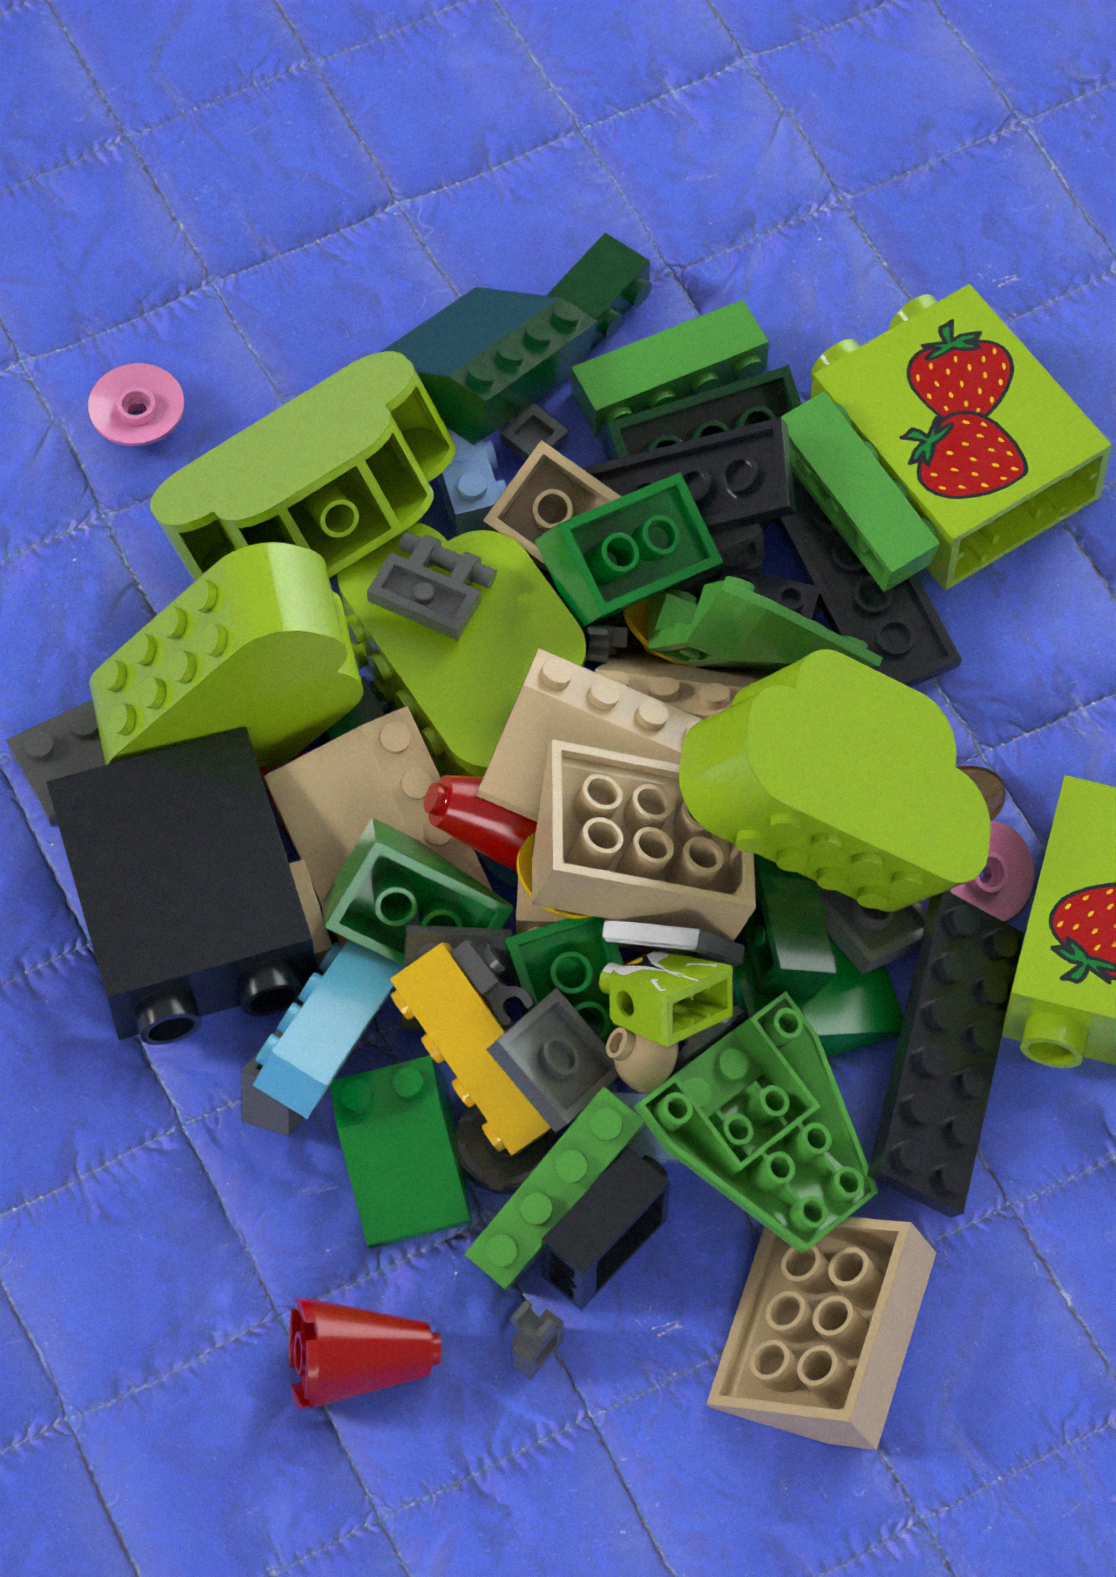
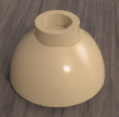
[606,1027,678,1093]

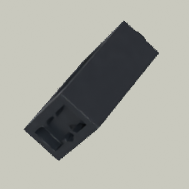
[541,1147,670,1310]

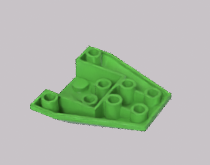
[646,576,883,670]
[634,991,878,1254]

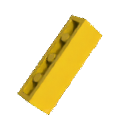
[390,942,552,1156]

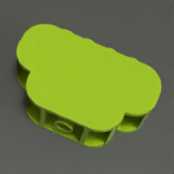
[150,351,456,582]
[337,522,586,778]
[89,542,363,771]
[679,649,991,912]

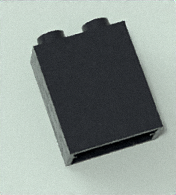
[46,727,317,1045]

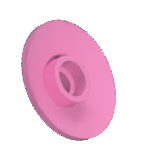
[88,363,184,446]
[948,821,1034,922]

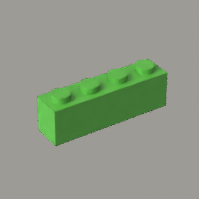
[571,299,769,437]
[781,391,940,593]
[464,1086,647,1290]

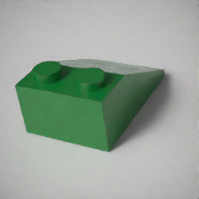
[534,472,724,629]
[322,817,513,966]
[504,916,624,1046]
[731,942,903,1057]
[330,1055,472,1249]

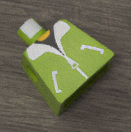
[599,951,733,1047]

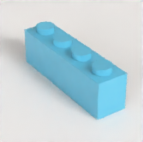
[253,939,403,1119]

